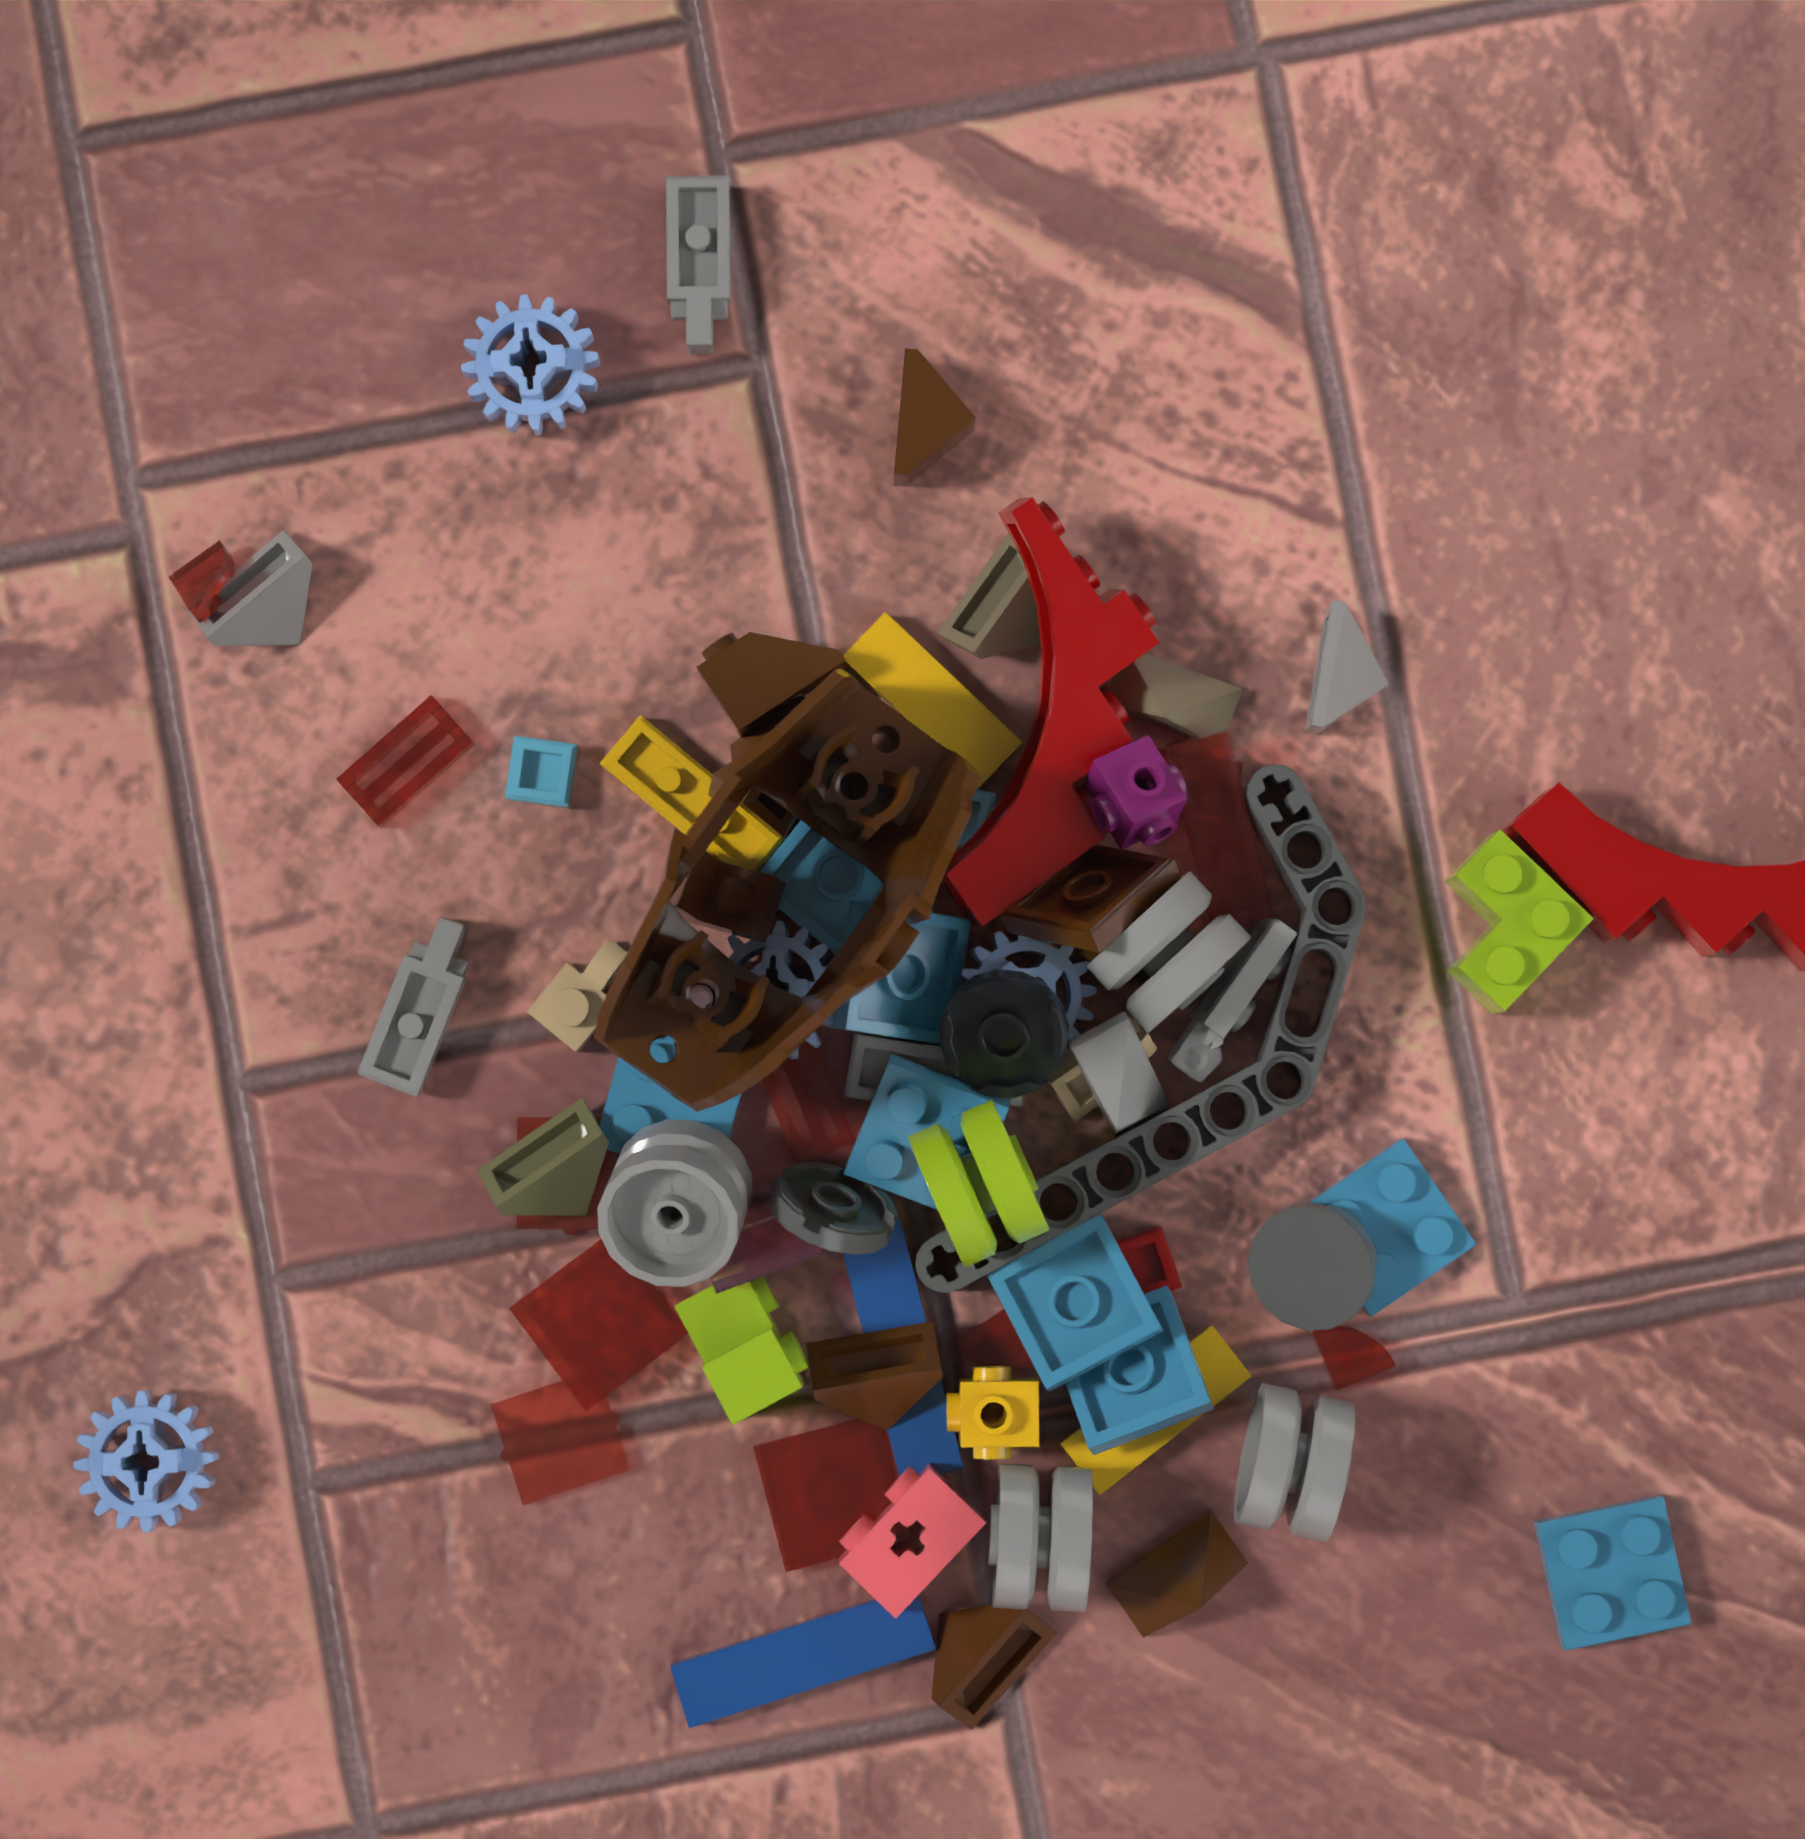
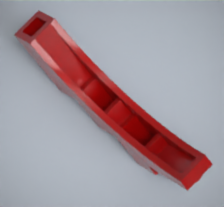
[942,497,1160,926]
[1501,782,1805,971]

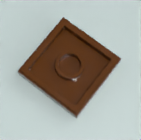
[1001,845,1182,953]

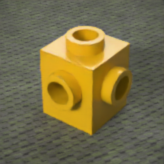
[946,1366,1039,1459]

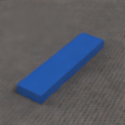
[843,1218,964,1476]
[670,1595,936,1728]

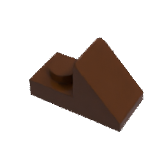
[656,851,786,943]

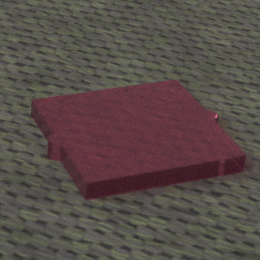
[711,1215,824,1294]

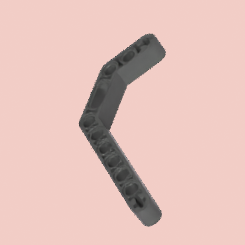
[915,764,1366,1293]

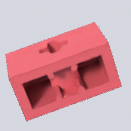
[839,1463,986,1619]

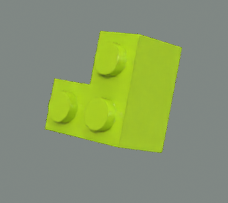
[1444,829,1594,1015]
[674,1267,809,1425]

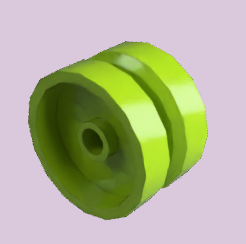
[907,1099,1050,1267]

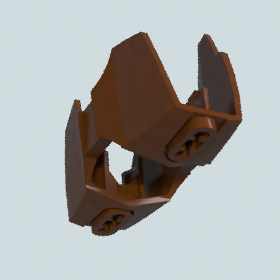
[594,669,981,1112]

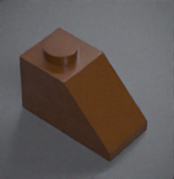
[697,632,846,737]

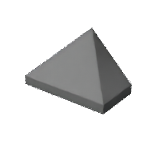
[187,529,313,646]
[1304,600,1389,735]
[1068,1012,1170,1137]

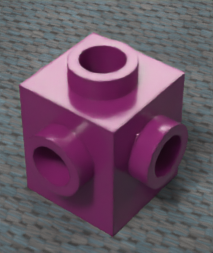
[1083,735,1188,850]

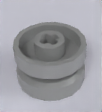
[1086,871,1251,1033]
[597,1119,752,1287]
[1234,1383,1356,1543]
[988,1463,1093,1612]

